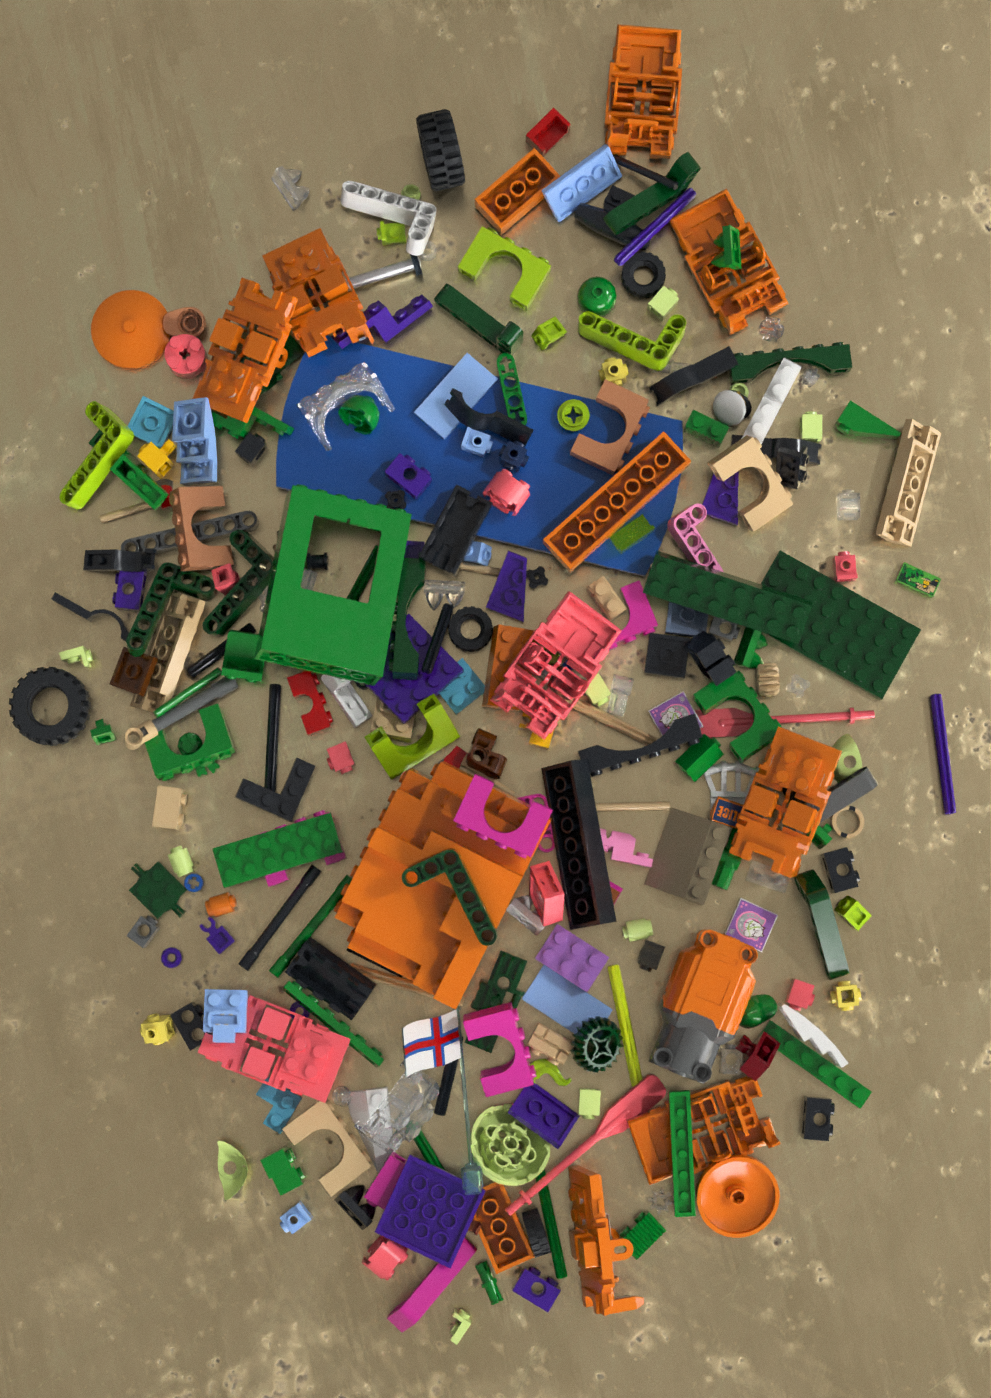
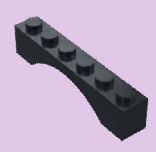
[578,714,703,777]

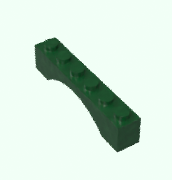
[729,342,852,385]
[389,558,426,680]

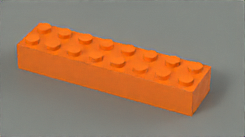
[543,431,691,573]

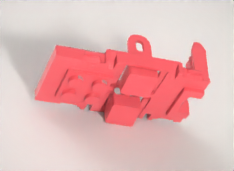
[490,591,622,739]
[198,989,351,1103]

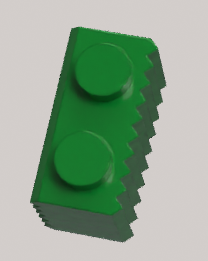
[684,410,729,448]
[619,1210,666,1260]

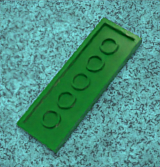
[212,812,343,888]

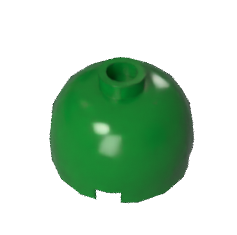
[577,276,617,317]
[338,395,380,434]

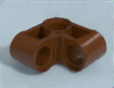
[466,728,508,779]

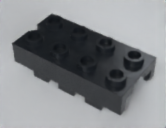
[419,484,493,576]
[285,937,377,1020]

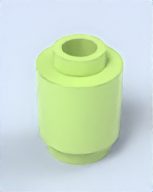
[168,846,194,877]
[622,918,653,942]

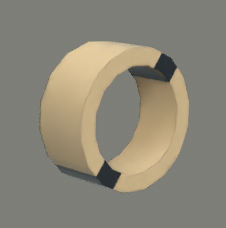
[830,806,864,839]

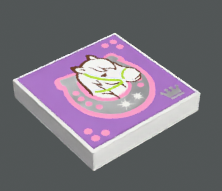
[648,691,704,736]
[725,898,778,952]

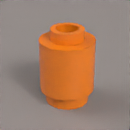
[205,892,237,917]

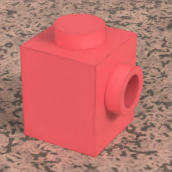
[327,741,356,774]
[785,978,815,1011]

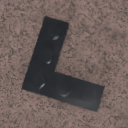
[234,758,315,822]

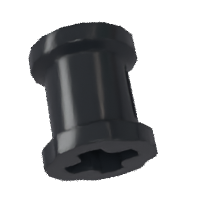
[307,552,329,571]

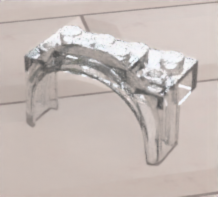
[296,362,395,451]

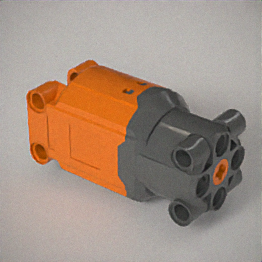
[649,929,758,1084]

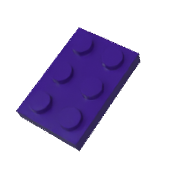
[507,1083,580,1149]

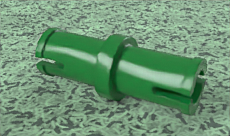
[475,1261,504,1305]

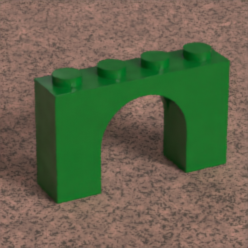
[693,670,781,764]
[145,703,236,781]

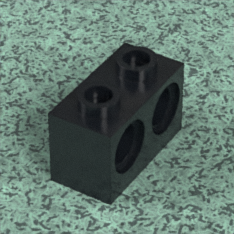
[170,1002,213,1051]

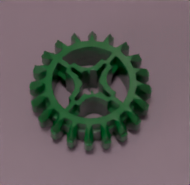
[570,1016,623,1073]

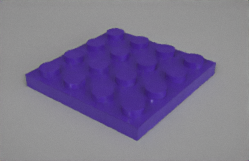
[365,614,464,724]
[375,1154,486,1269]

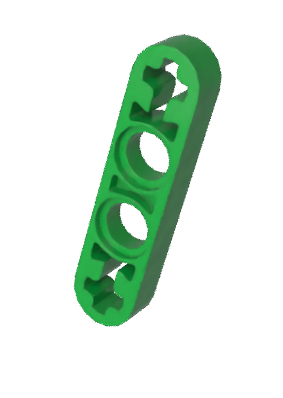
[497,353,527,426]

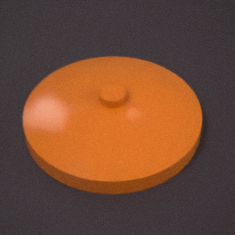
[91,290,171,370]
[696,1155,780,1238]

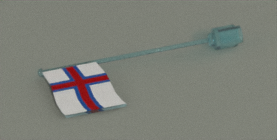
[402,1006,484,1195]

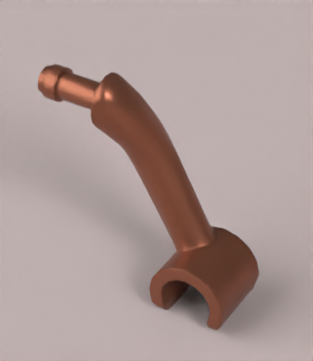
[468,1220,482,1235]

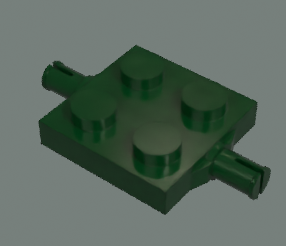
[129,861,187,919]

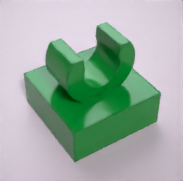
[90,719,116,745]
[806,823,833,849]

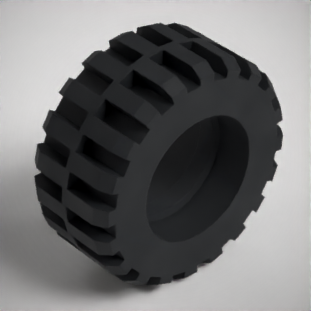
[416,109,465,191]
[9,667,91,746]

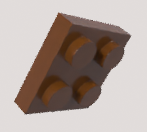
[109,647,158,697]

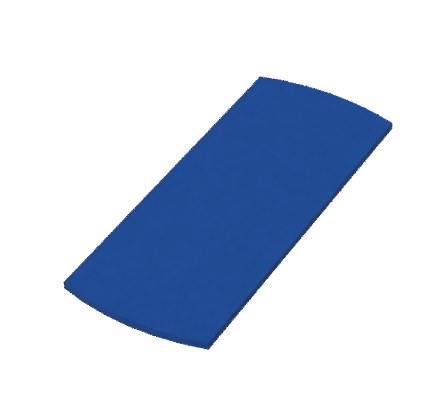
[276,335,683,577]

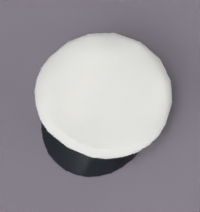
[713,390,752,426]

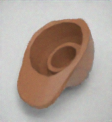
[163,307,206,337]

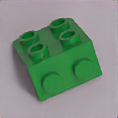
[221,630,265,683]

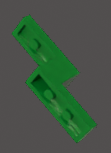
[211,407,295,439]
[89,429,169,510]

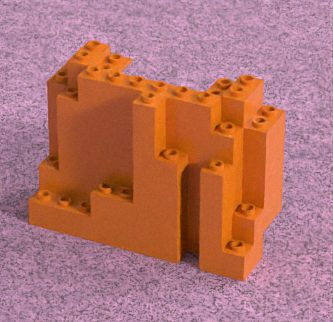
[334,761,552,1010]

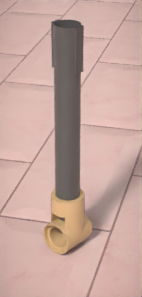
[124,677,238,750]

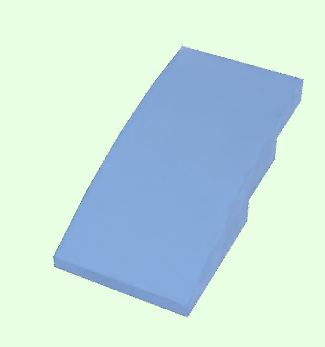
[172,397,217,485]

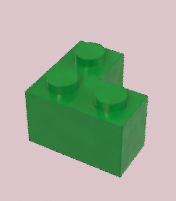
[260,1145,306,1196]

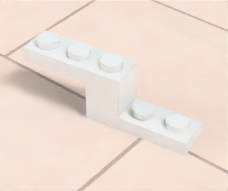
[741,358,802,444]
[321,675,372,728]

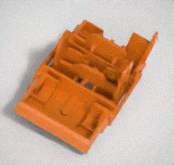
[669,189,788,335]
[627,1076,780,1185]

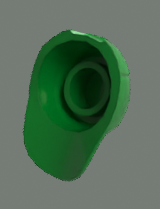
[739,994,777,1029]

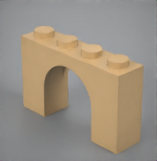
[707,435,793,531]
[281,1100,371,1197]

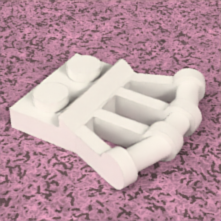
[703,761,759,811]

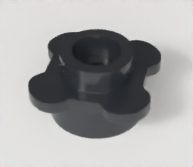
[385,490,407,510]
[526,566,548,589]

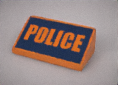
[710,796,755,829]

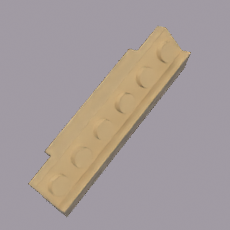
[876,419,941,547]
[130,592,205,713]

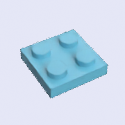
[128,396,174,449]
[439,658,485,715]

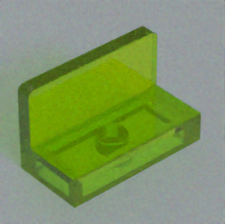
[609,514,655,554]

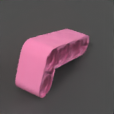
[667,504,723,572]

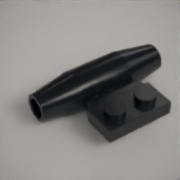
[574,185,653,251]

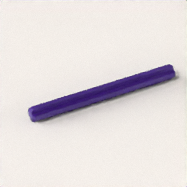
[614,188,696,266]
[930,694,956,814]

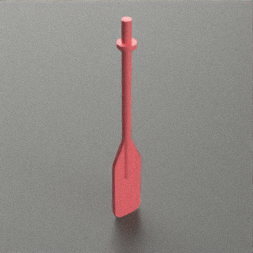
[695,707,875,738]
[505,1074,666,1216]

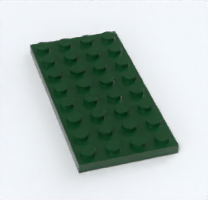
[761,550,921,700]

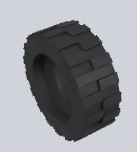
[621,252,666,299]
[448,606,493,652]
[522,1208,551,1258]

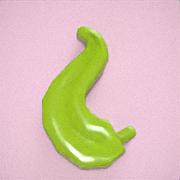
[530,1058,572,1086]

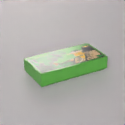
[895,562,941,598]

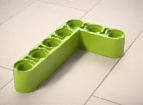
[578,311,686,371]
[59,401,134,510]

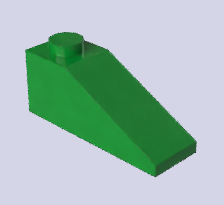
[835,400,901,440]

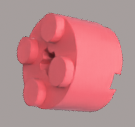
[165,334,208,379]
[483,469,530,516]
[362,1235,408,1280]

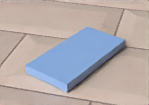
[541,144,622,222]
[414,353,498,440]
[522,965,613,1034]

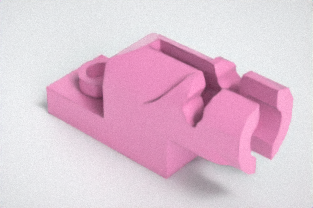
[600,828,653,868]

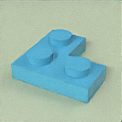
[256,1077,302,1134]

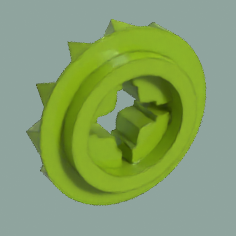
[557,399,590,432]

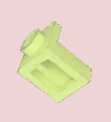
[59,646,93,668]
[449,1309,472,1345]

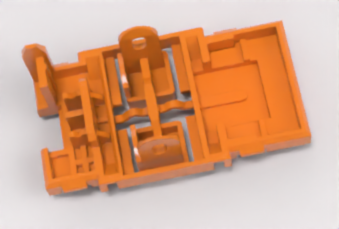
[604,24,682,159]

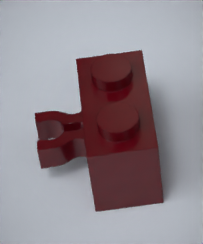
[735,1031,781,1081]

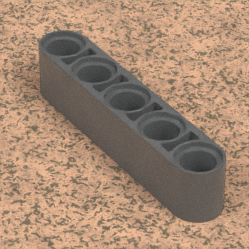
[782,766,878,834]

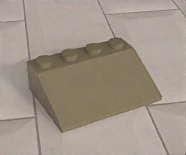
[644,808,731,905]

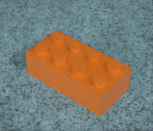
[475,148,560,235]
[482,624,536,713]
[473,1181,535,1274]

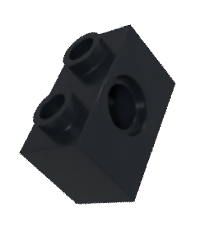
[821,847,860,893]
[801,1096,835,1141]

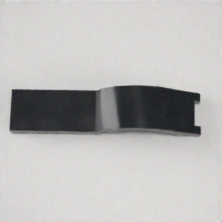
[649,346,739,406]
[444,388,533,446]
[731,434,822,465]
[83,548,157,572]
[51,592,135,646]

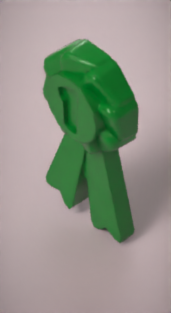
[178,732,220,777]

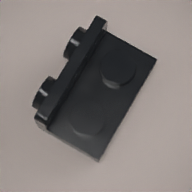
[776,446,809,489]

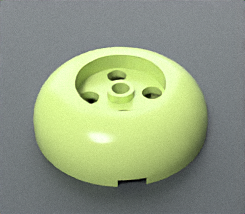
[469,1104,550,1186]

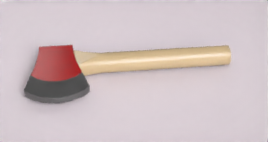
[100,479,173,523]
[438,745,515,796]

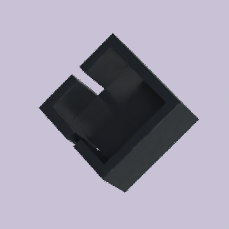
[684,631,736,686]

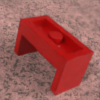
[525,107,571,157]

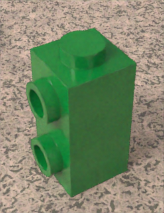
[675,734,724,782]

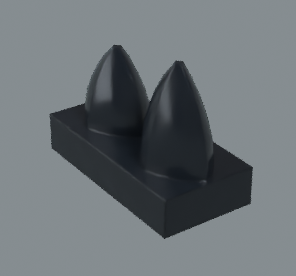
[334,1185,376,1230]

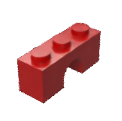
[287,671,334,736]

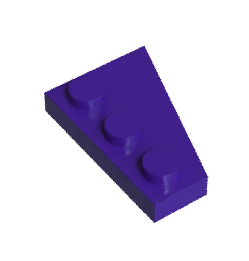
[702,471,739,526]
[486,550,527,622]

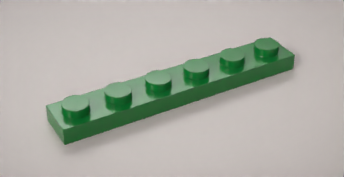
[282,981,384,1067]
[758,1020,872,1109]
[668,1090,696,1217]

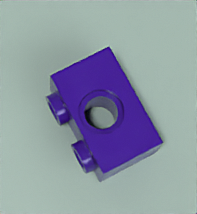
[385,453,432,500]
[112,571,147,612]
[512,1266,561,1312]

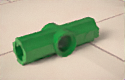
[712,828,742,890]

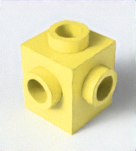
[598,357,629,386]
[830,981,861,1011]
[140,1013,175,1045]

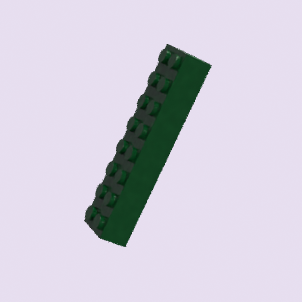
[643,550,812,644]

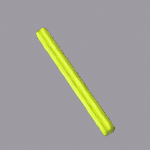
[608,964,643,1087]

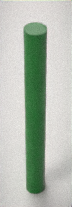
[153,667,221,718]

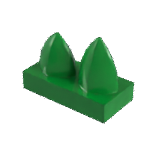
[711,225,742,270]
[734,627,768,669]

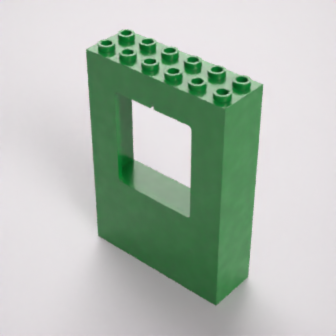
[254,484,412,686]

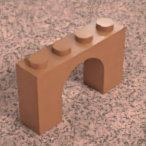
[570,379,650,476]
[169,486,234,571]

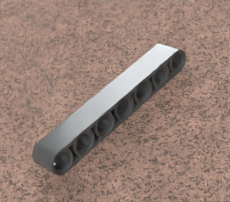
[121,510,259,555]

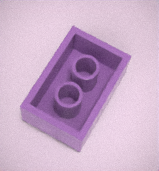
[535,924,609,992]

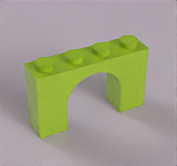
[458,226,551,311]
[364,693,460,780]

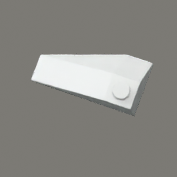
[347,1086,396,1172]

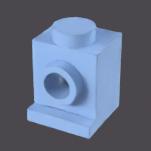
[461,427,493,457]
[279,1200,313,1234]

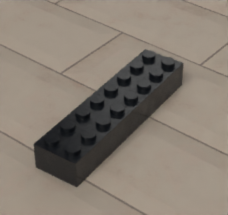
[541,759,617,930]

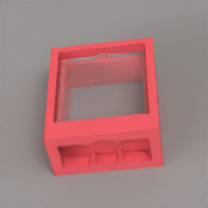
[529,861,564,927]

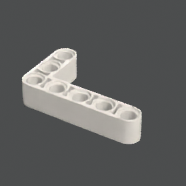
[340,181,436,256]

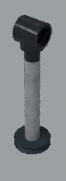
[309,254,423,304]

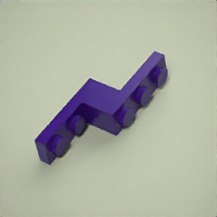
[331,294,433,349]

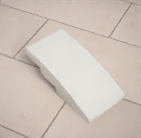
[777,1003,848,1068]

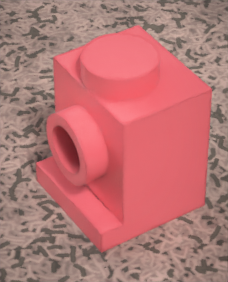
[833,551,858,582]
[211,563,240,596]

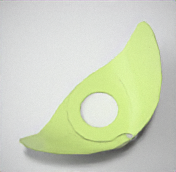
[832,734,862,783]
[217,1141,248,1200]

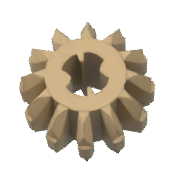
[756,662,780,697]

